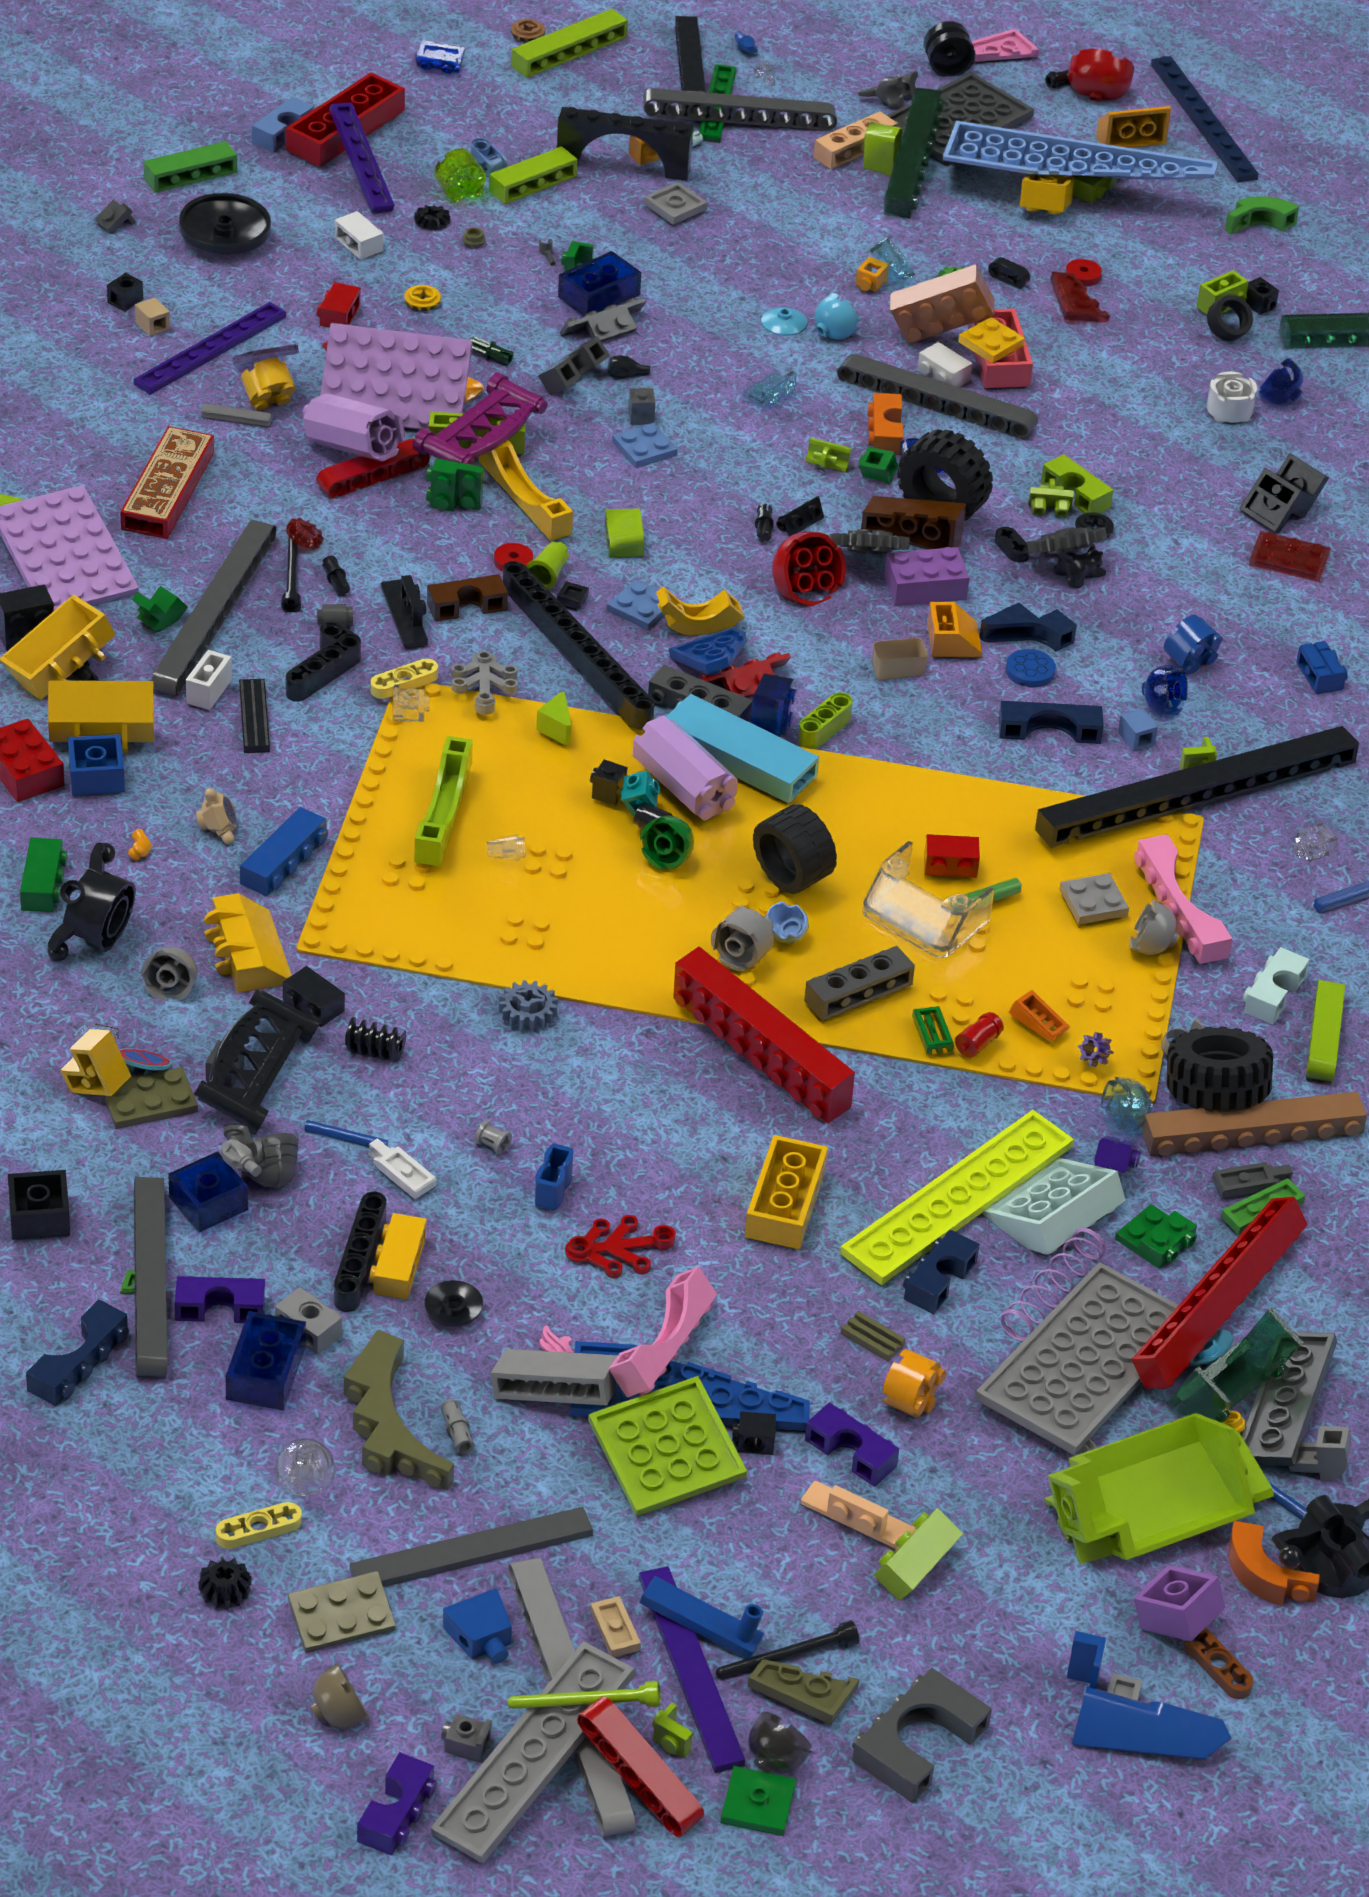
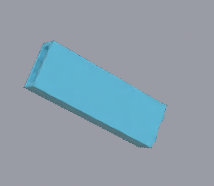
[664,694,819,803]

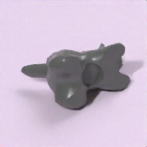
[858,71,919,109]

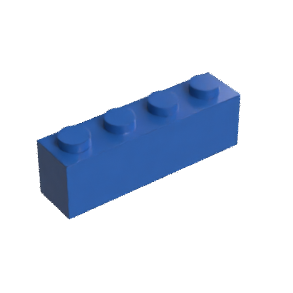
[240,807,328,896]

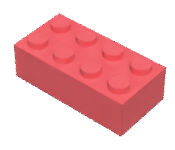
[967,309,1033,388]

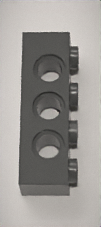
[648,665,753,722]
[804,946,915,1021]

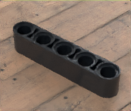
[334,1191,387,1312]

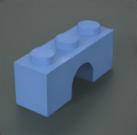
[251,97,314,152]

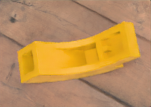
[656,586,745,636]

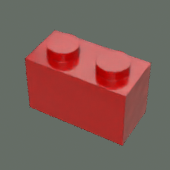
[317,282,361,328]
[924,834,980,878]

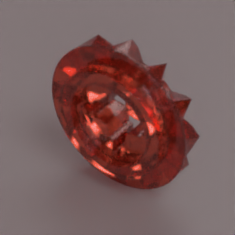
[286,517,324,549]

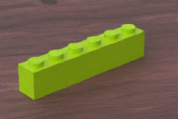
[511,9,628,78]

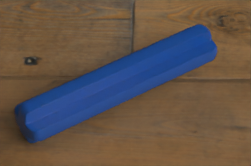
[1313,881,1369,913]

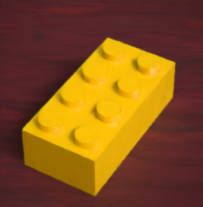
[744,1135,828,1250]

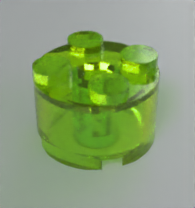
[434,148,486,202]

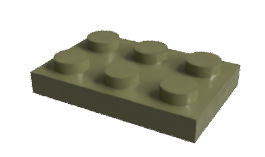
[103,1067,198,1129]
[287,1571,396,1653]

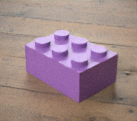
[884,547,969,606]

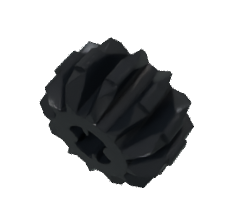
[198,1556,251,1610]

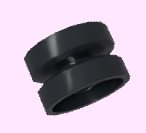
[923,21,976,77]

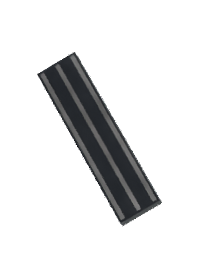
[239,679,270,753]

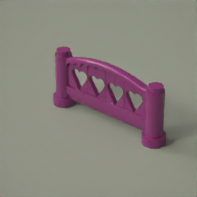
[413,372,548,465]

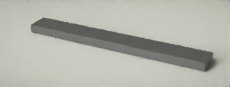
[349,1507,593,1587]

